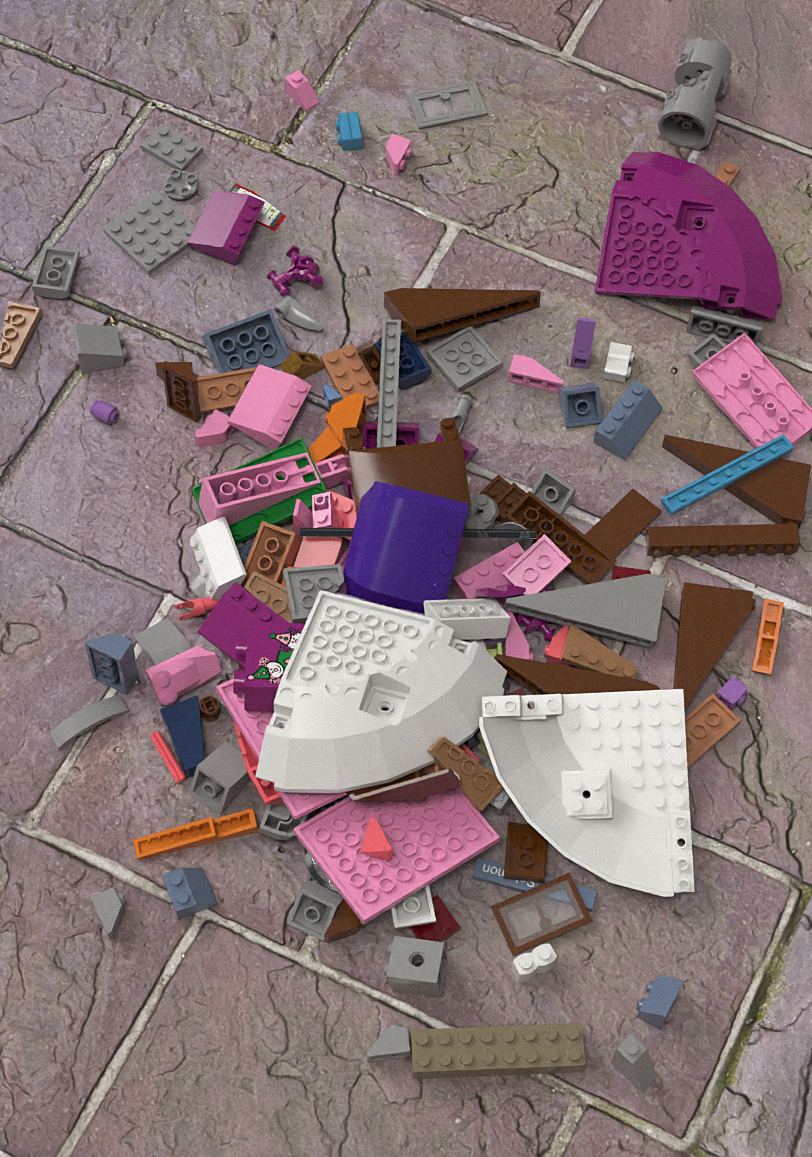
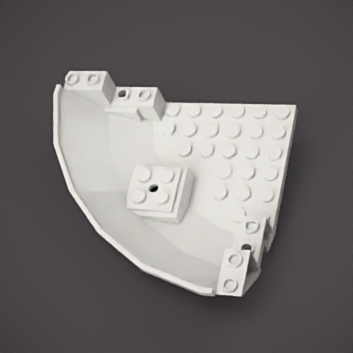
[255,590,507,793]
[479,689,695,897]

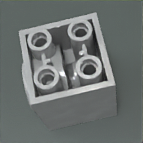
[384,936,448,997]

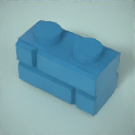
[335,112,363,151]

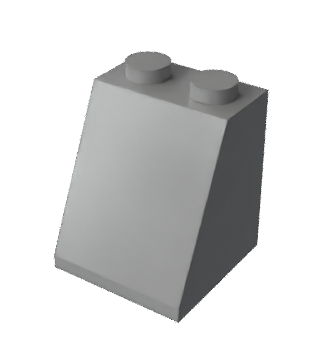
[71,324,127,374]
[189,741,251,815]

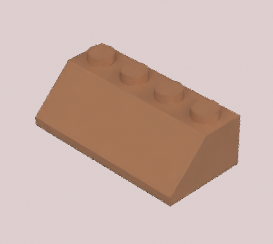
[240,521,303,588]

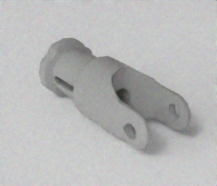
[449,395,474,433]

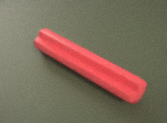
[150,731,186,784]

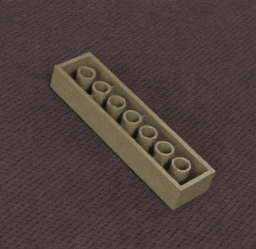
[410,1023,586,1079]

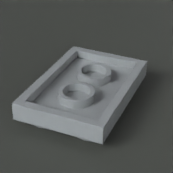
[141,124,203,171]

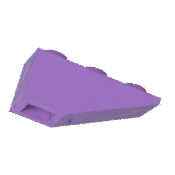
[570,318,596,369]

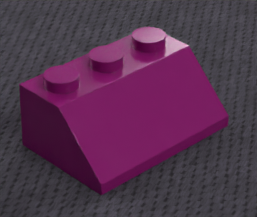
[363,421,419,449]

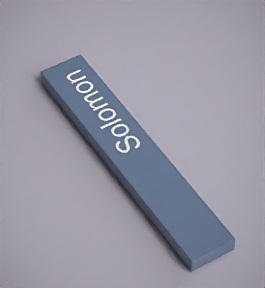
[472,857,597,911]

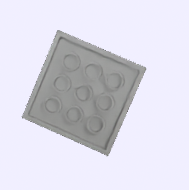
[103,191,195,275]

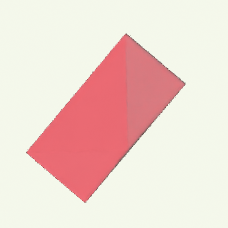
[360,817,392,861]

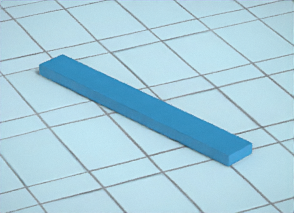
[660,434,794,516]

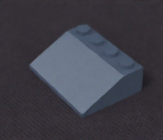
[202,309,289,374]

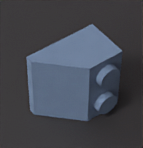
[558,383,602,428]
[163,868,217,920]
[637,976,684,1030]

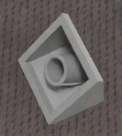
[531,468,576,516]

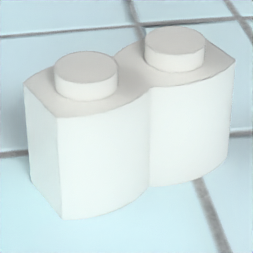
[603,342,634,383]
[511,944,557,983]

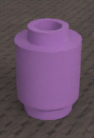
[90,400,119,424]

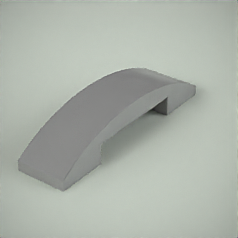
[49,695,129,750]

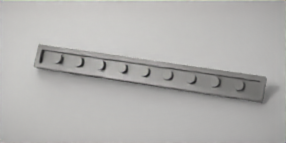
[377,319,401,448]

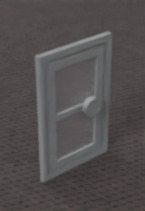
[407,80,487,129]

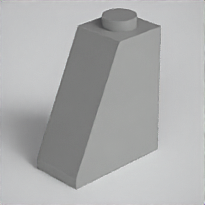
[611,1034,657,1093]

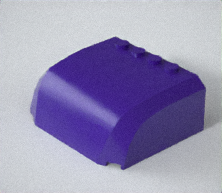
[343,481,468,614]

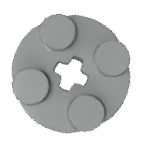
[465,494,499,529]

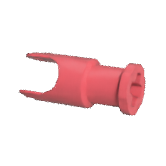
[175,597,220,620]

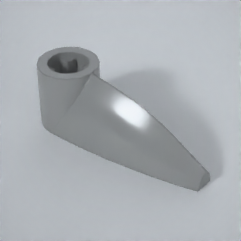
[274,296,324,331]

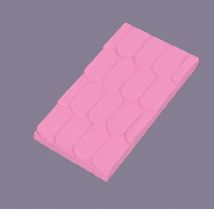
[692,333,812,449]

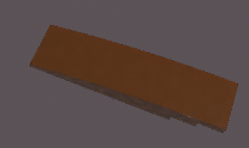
[479,475,617,584]

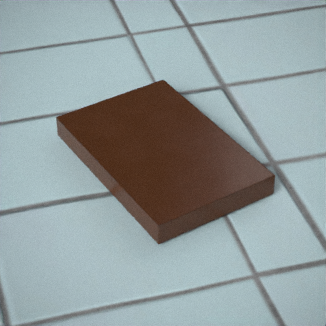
[503,822,548,883]

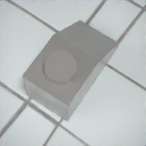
[91,887,125,940]
[367,1024,410,1063]

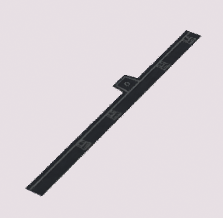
[300,528,536,539]

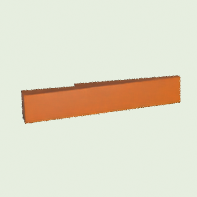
[133,808,259,860]

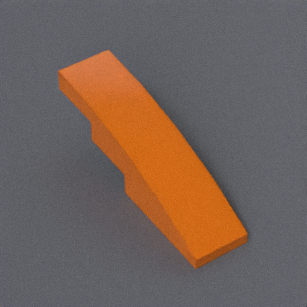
[752,599,784,675]

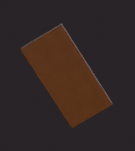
[162,361,201,423]
[585,489,662,559]

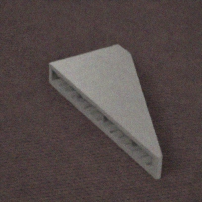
[502,574,666,648]

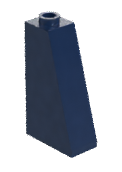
[160,695,204,778]

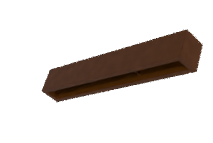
[645,524,800,557]

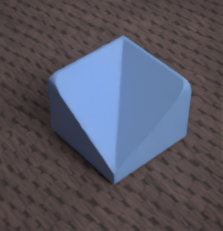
[323,385,342,410]

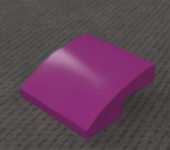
[475,584,526,599]

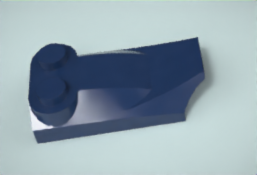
[374,332,432,388]

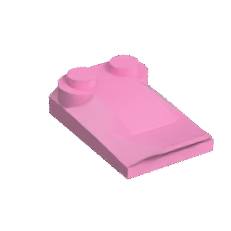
[145,645,222,705]

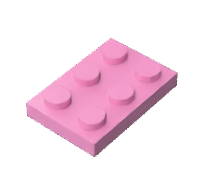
[503,534,571,596]

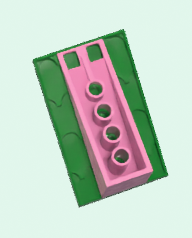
[191,437,327,545]

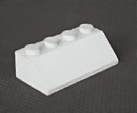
[190,517,246,599]
[424,598,511,641]

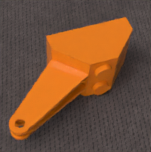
[308,393,367,463]

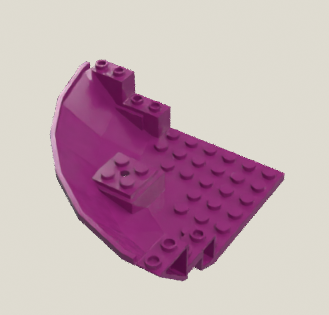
[595,151,783,320]

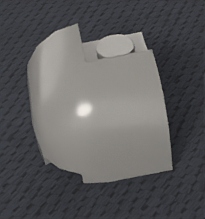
[258,804,308,840]

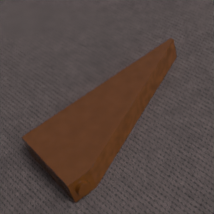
[384,288,541,343]
[662,435,811,530]
[673,582,756,713]
[494,654,660,695]

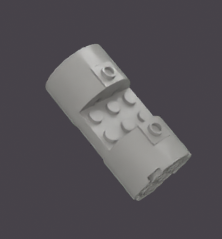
[658,38,732,151]

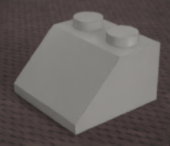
[287,880,344,941]

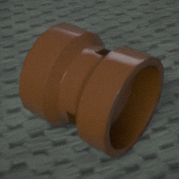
[199,696,220,722]

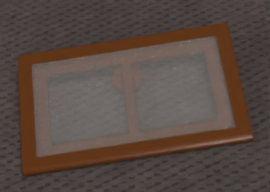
[491,872,592,956]

